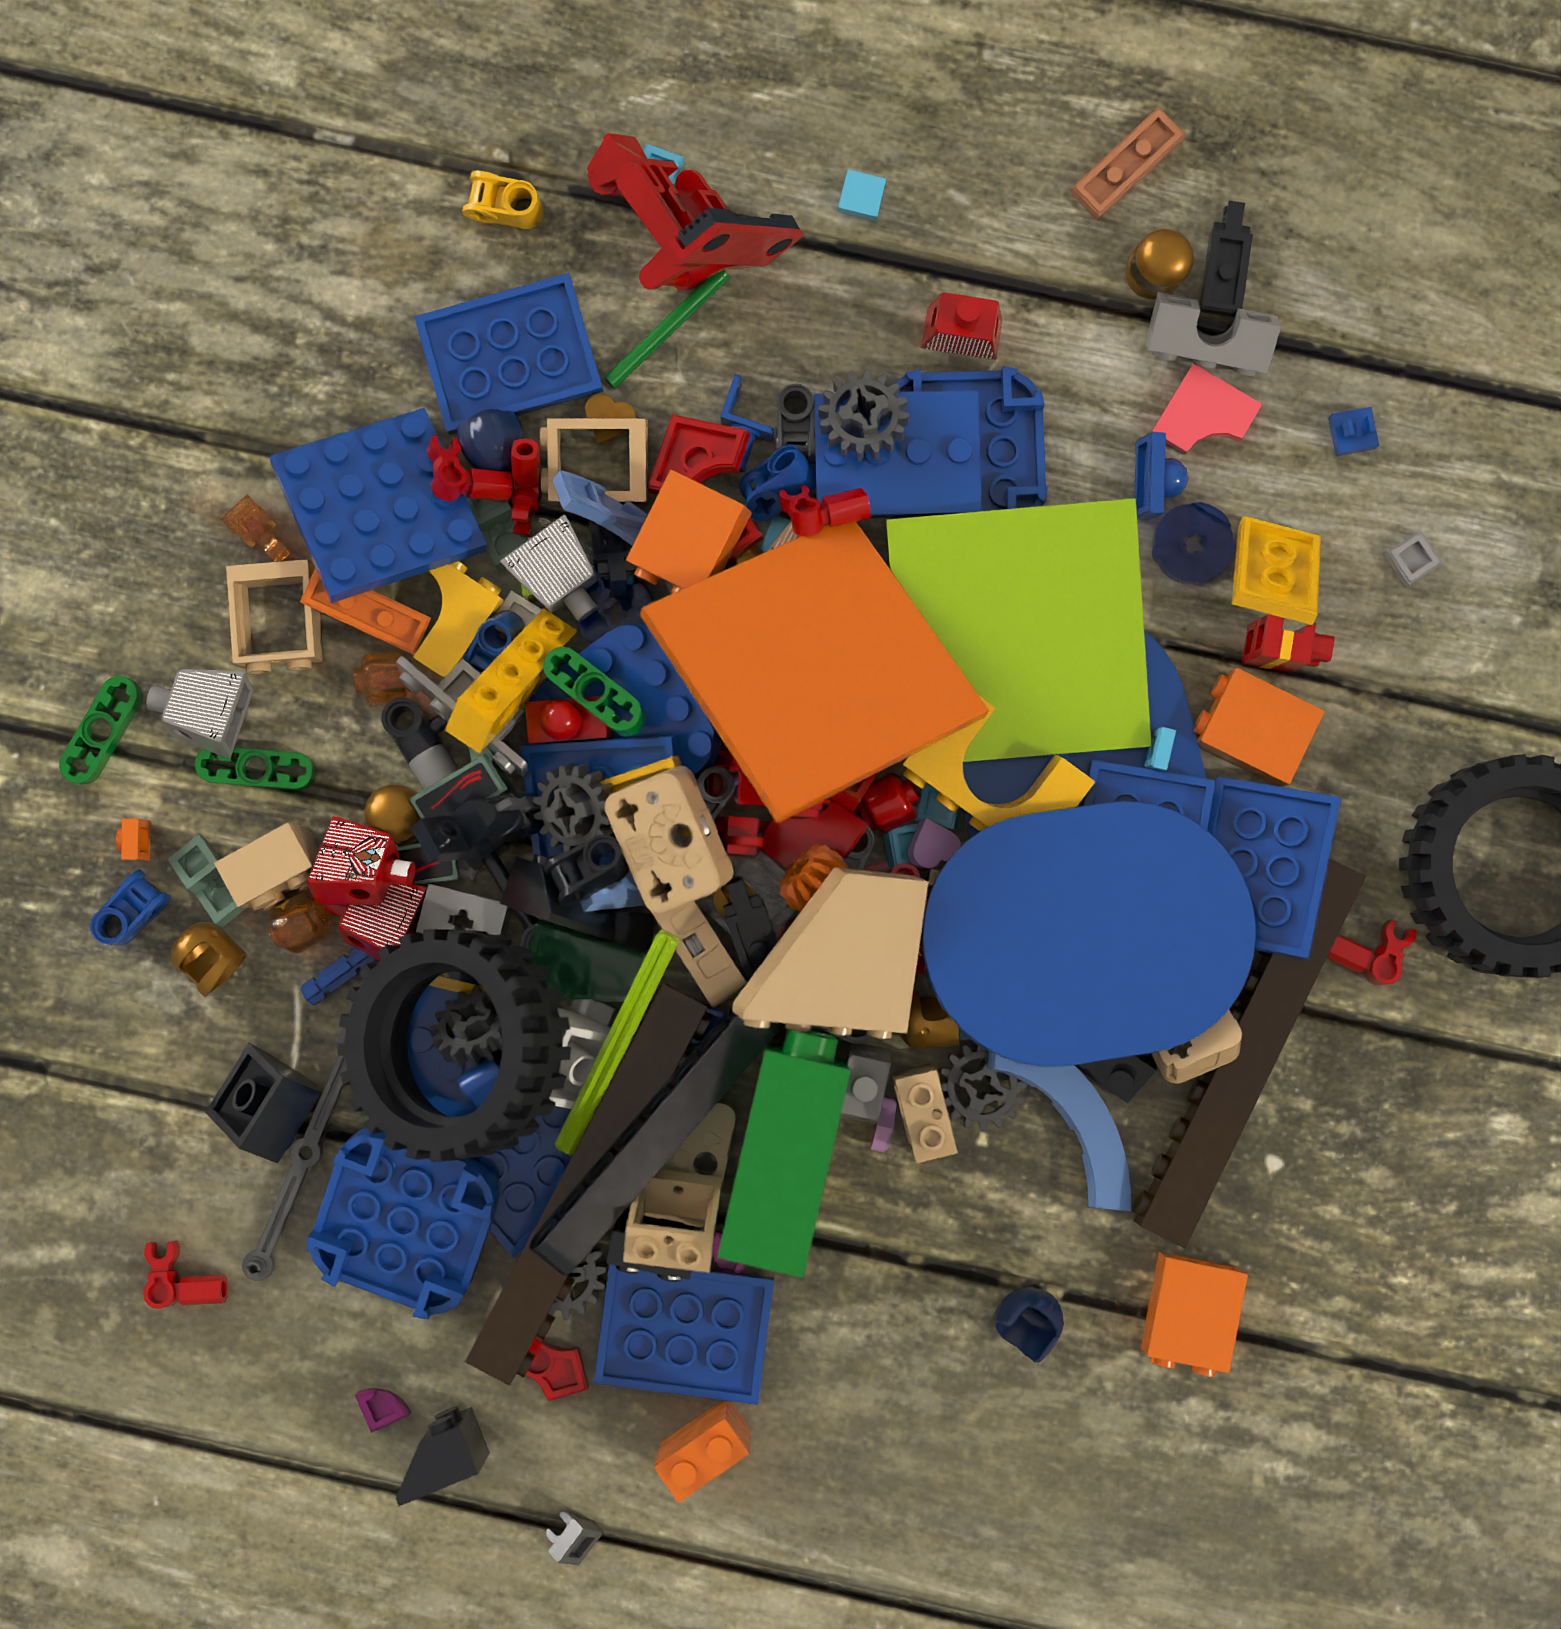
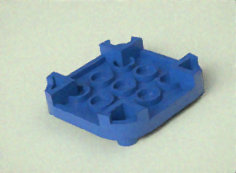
[890,366,1048,519]
[529,623,722,776]
[306,1126,499,1319]

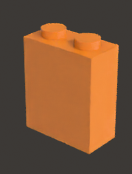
[626,470,752,594]
[1192,667,1325,787]
[1140,1251,1248,1377]
[654,1400,751,1503]

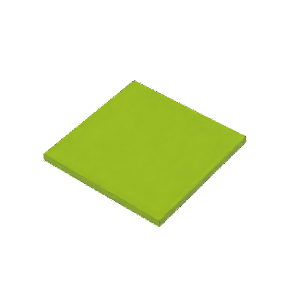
[886,498,1152,762]

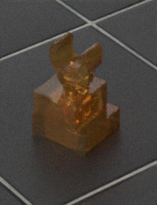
[221,494,291,562]

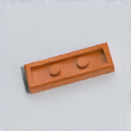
[300,568,431,655]

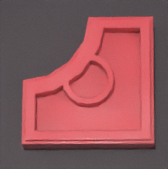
[1152,363,1263,455]

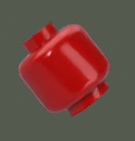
[858,773,921,833]

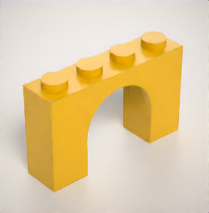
[413,561,504,678]
[899,696,1095,832]

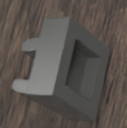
[546,1511,604,1565]

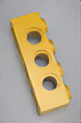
[445,608,577,754]

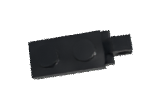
[1199,200,1253,317]
[588,502,637,598]
[723,876,778,983]

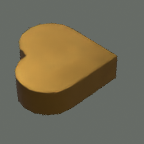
[585,393,637,446]

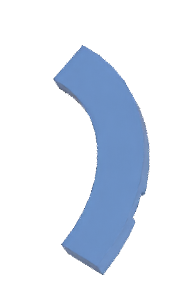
[552,470,673,586]
[987,1051,1131,1211]

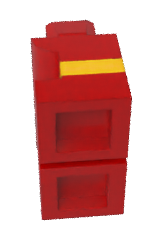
[1241,614,1335,672]

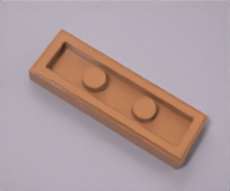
[1070,107,1186,221]

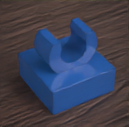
[1328,407,1379,457]

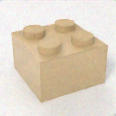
[214,822,319,911]

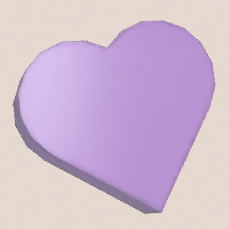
[908,818,961,870]
[870,1097,897,1152]

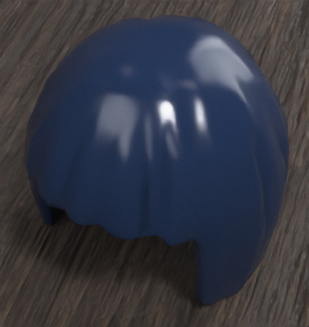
[457,409,525,472]
[993,1287,1064,1363]

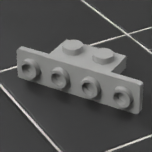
[396,656,528,777]

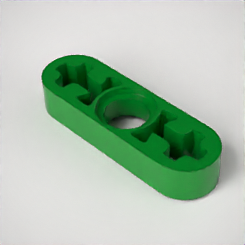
[543,647,646,737]
[59,676,143,784]
[195,748,317,790]

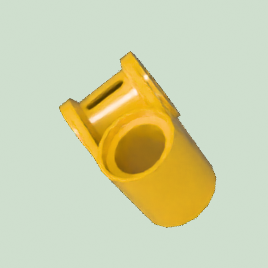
[462,171,544,229]

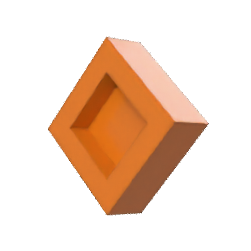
[116,819,151,861]

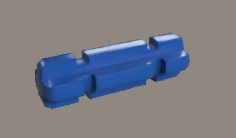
[300,947,376,1005]

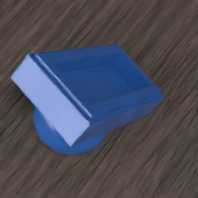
[1134,431,1189,521]

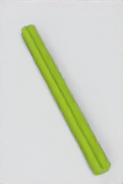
[555,930,679,1155]

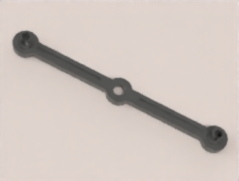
[242,1028,347,1281]

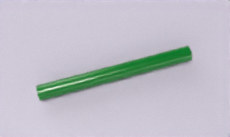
[604,270,730,389]

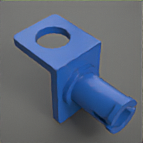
[720,374,775,473]

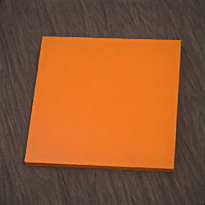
[640,522,989,823]

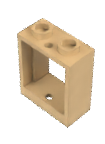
[540,418,649,502]
[226,559,324,674]
[890,1064,958,1164]
[623,1169,722,1273]

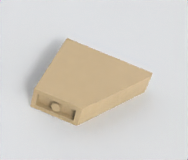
[732,867,928,1038]

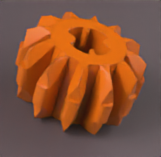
[779,844,849,912]

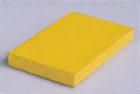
[1232,516,1321,625]

